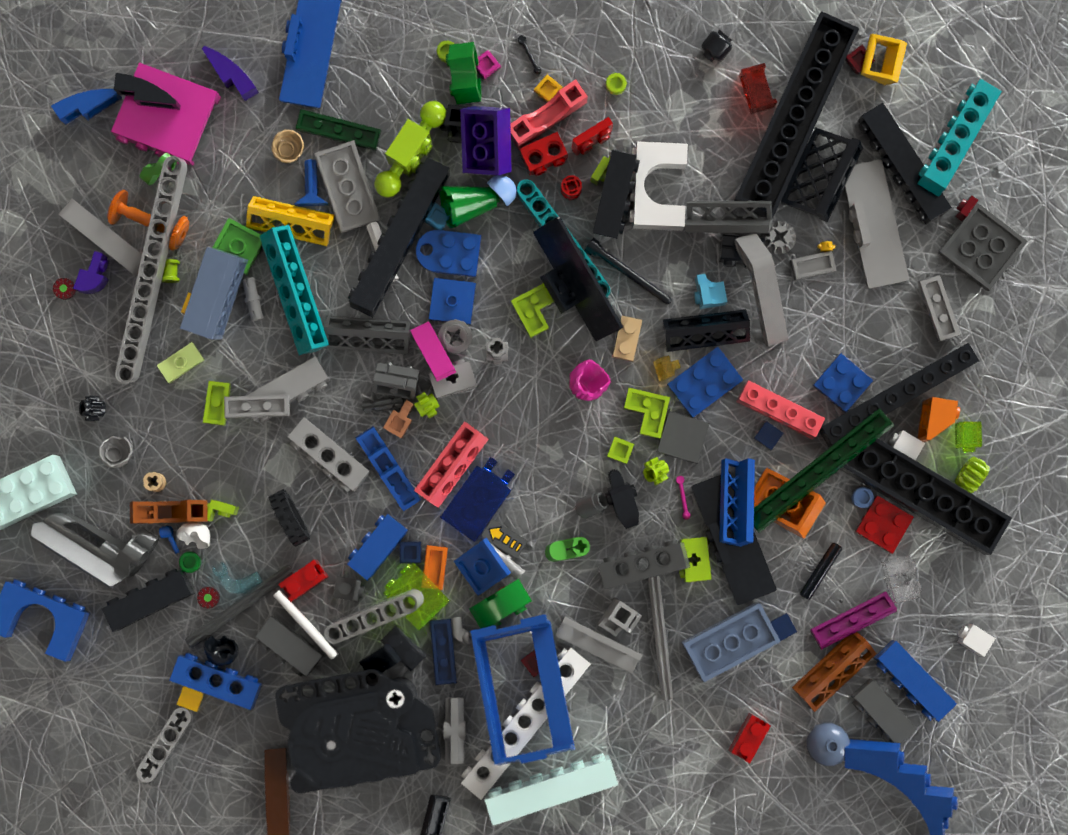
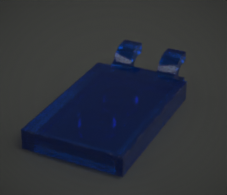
[440,457,515,542]

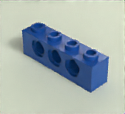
[169,653,263,710]

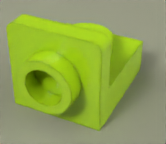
[590,156,610,186]
[207,499,239,521]

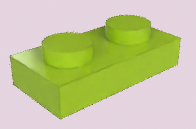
[203,381,231,426]

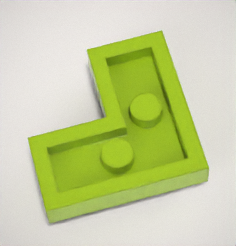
[511,283,554,339]
[624,388,670,439]

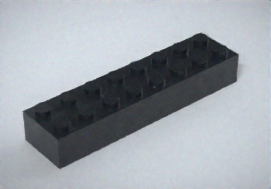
[840,439,1012,555]

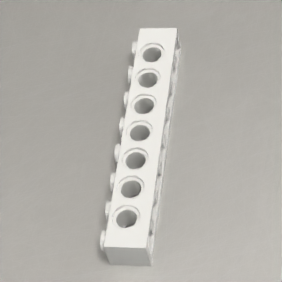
[461,647,591,800]

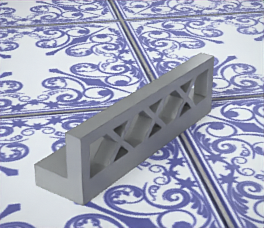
[555,616,643,673]

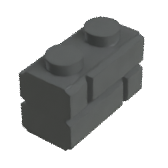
[373,362,420,400]

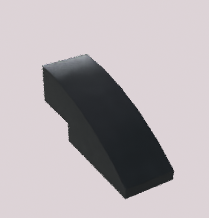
[114,73,181,110]

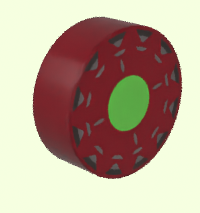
[53,278,76,300]
[197,587,220,609]

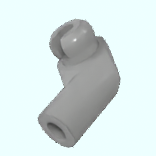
[451,617,472,645]

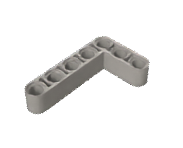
[735,233,788,347]

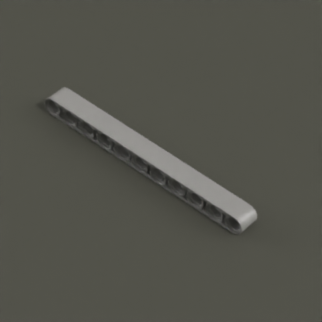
[115,156,187,384]

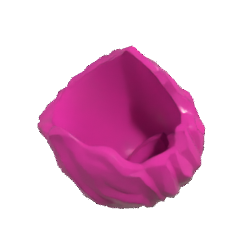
[569,359,611,401]

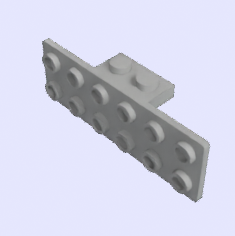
[845,159,909,289]

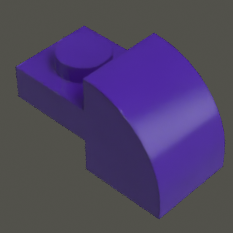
[73,251,109,294]

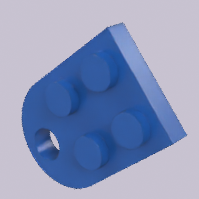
[416,230,481,277]

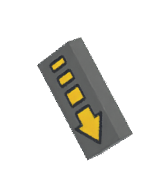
[481,518,528,559]

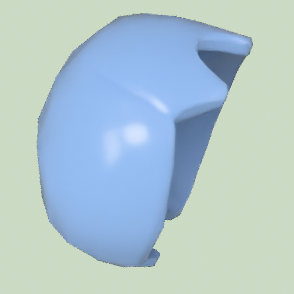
[487,175,517,206]

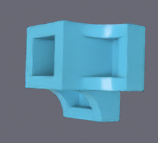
[694,274,727,309]

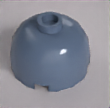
[806,722,850,766]

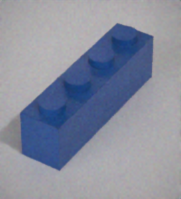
[874,640,957,722]

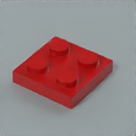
[572,117,613,156]
[855,495,914,554]

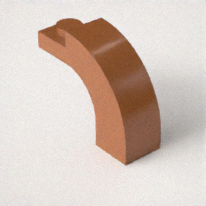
[130,500,208,524]

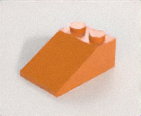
[754,467,826,539]

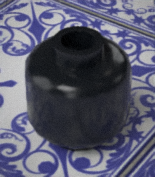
[701,30,732,62]

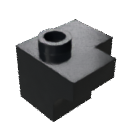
[440,104,468,143]

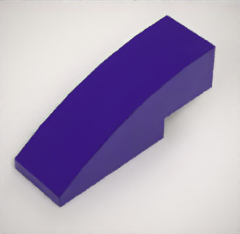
[202,46,259,101]

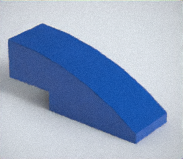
[51,89,122,125]

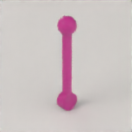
[676,476,691,520]

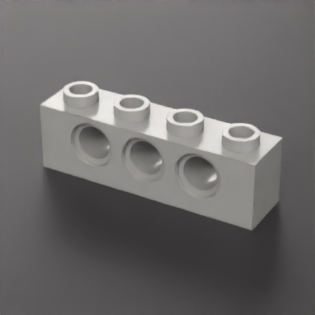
[288,417,371,492]

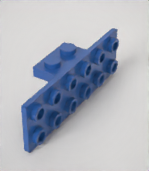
[279,0,341,109]

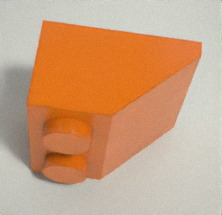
[917,397,960,442]

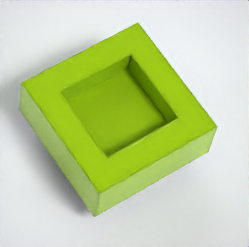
[607,437,634,464]

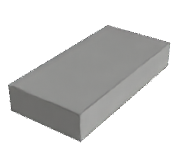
[790,251,837,281]

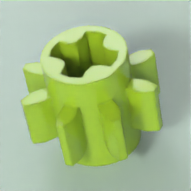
[414,392,440,419]
[643,457,669,485]

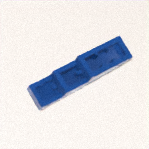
[355,426,421,511]

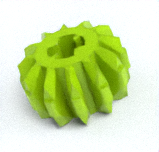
[955,456,990,493]

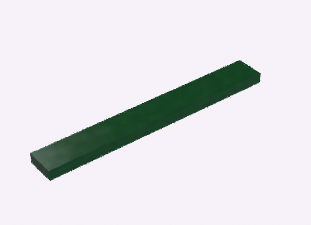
[754,408,894,533]

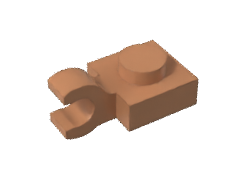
[383,400,414,439]

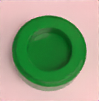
[179,552,201,573]

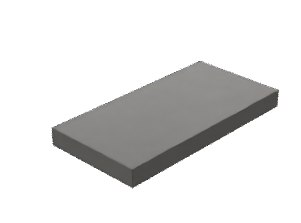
[314,140,381,234]

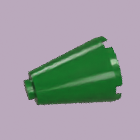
[439,186,500,228]

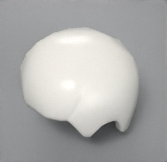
[177,522,210,549]

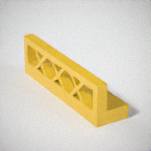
[246,196,335,246]

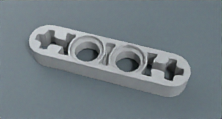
[136,707,193,783]

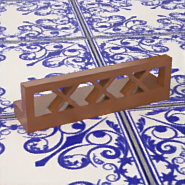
[792,632,877,712]

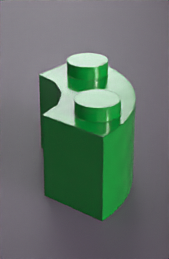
[446,42,481,105]
[469,579,532,629]

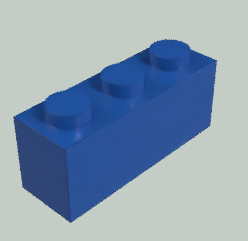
[347,514,409,581]

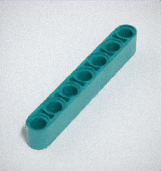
[517,179,610,298]

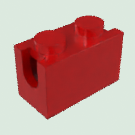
[278,559,329,602]
[728,713,771,763]

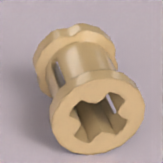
[143,472,167,492]

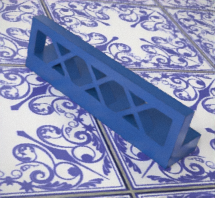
[719,458,755,547]

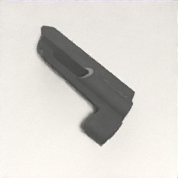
[30,513,159,589]

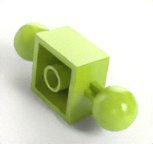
[374,101,447,198]

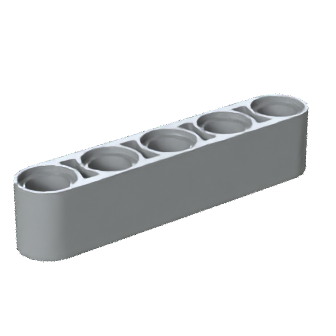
[59,198,142,277]
[324,589,424,644]

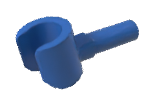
[159,526,180,554]

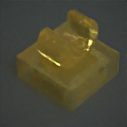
[653,355,681,382]

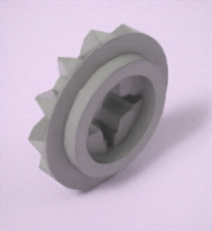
[762,220,796,254]
[438,319,472,353]

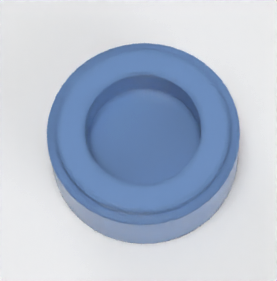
[851,487,874,508]

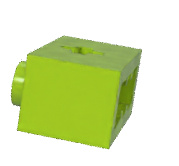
[679,537,712,582]

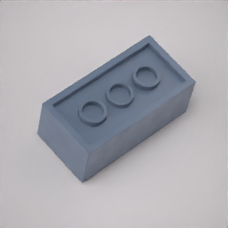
[180,247,248,340]
[681,602,781,682]

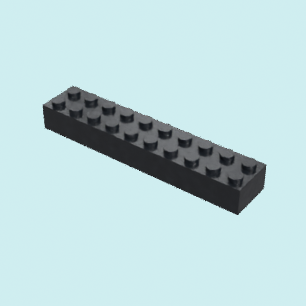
[734,11,859,218]

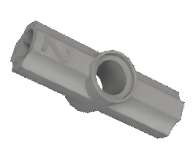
[486,338,508,365]
[444,697,466,764]

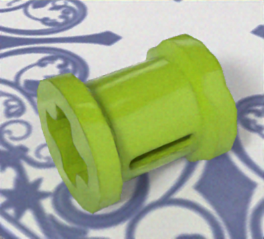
[161,259,180,283]

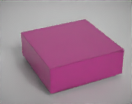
[476,50,501,80]

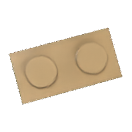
[613,316,642,362]

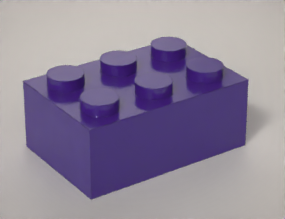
[460,106,512,175]

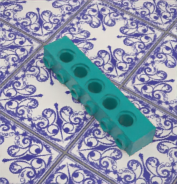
[917,78,1002,197]
[259,225,329,356]

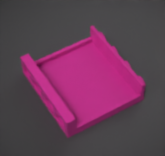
[111,62,221,166]

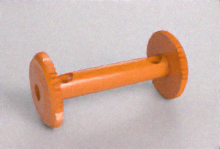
[107,190,189,251]

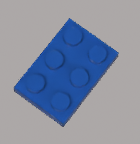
[667,347,743,418]

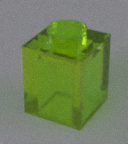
[955,422,982,453]

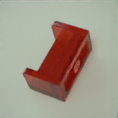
[739,63,777,114]

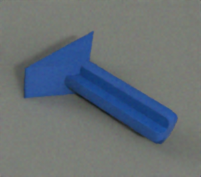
[294,159,329,207]

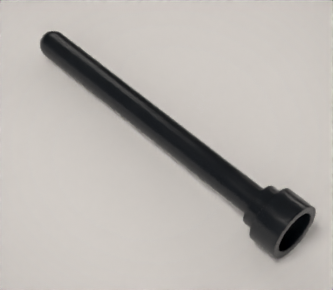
[584,237,672,304]

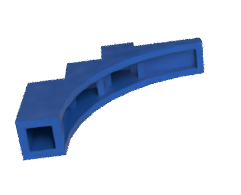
[845,739,958,835]

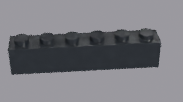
[858,103,952,225]

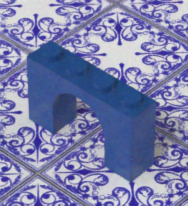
[0,579,90,662]

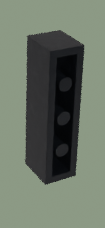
[593,149,640,239]
[102,569,195,632]

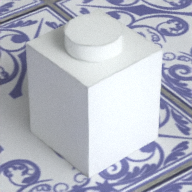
[889,430,925,460]
[957,624,996,657]

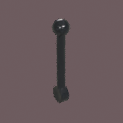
[518,35,542,75]

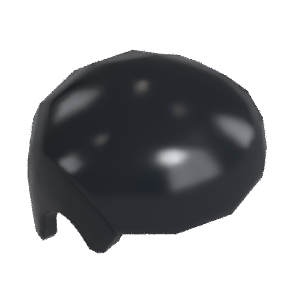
[204,635,239,666]

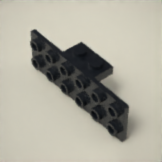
[533,216,623,341]
[691,471,777,605]

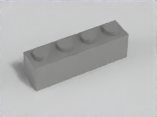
[247,356,330,423]

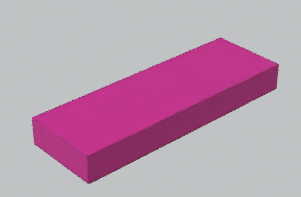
[410,321,456,382]

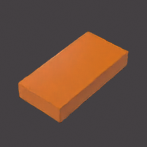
[421,545,448,590]

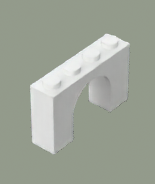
[629,142,688,231]

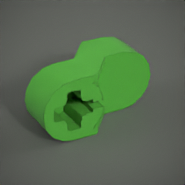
[139,153,177,185]
[545,537,590,562]

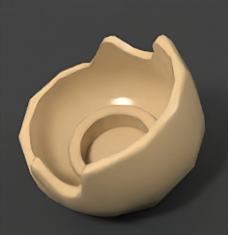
[271,129,304,163]

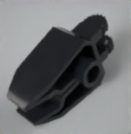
[605,469,639,529]

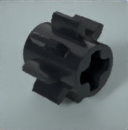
[79,395,106,421]

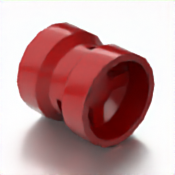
[561,175,582,200]

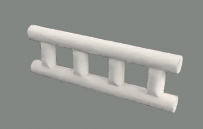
[273,590,339,660]

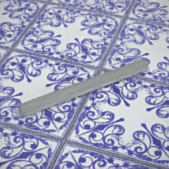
[648,576,673,700]

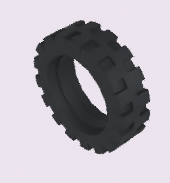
[269,489,310,547]

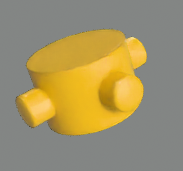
[817,241,835,252]

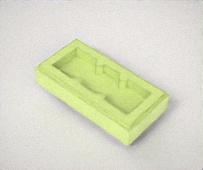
[157,342,205,384]

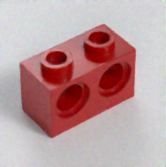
[519,132,568,176]

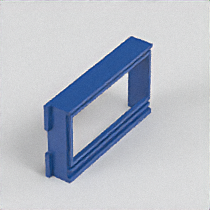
[470,614,575,766]

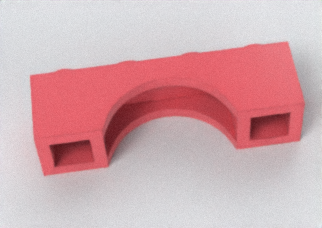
[510,79,588,150]

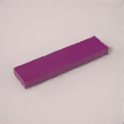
[810,591,897,650]

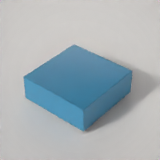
[425,203,449,230]

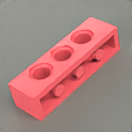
[736,380,825,439]
[414,421,489,508]

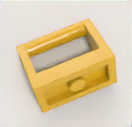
[861,34,907,85]

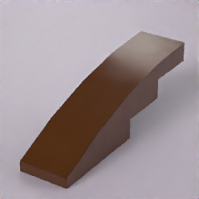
[264,748,290,835]

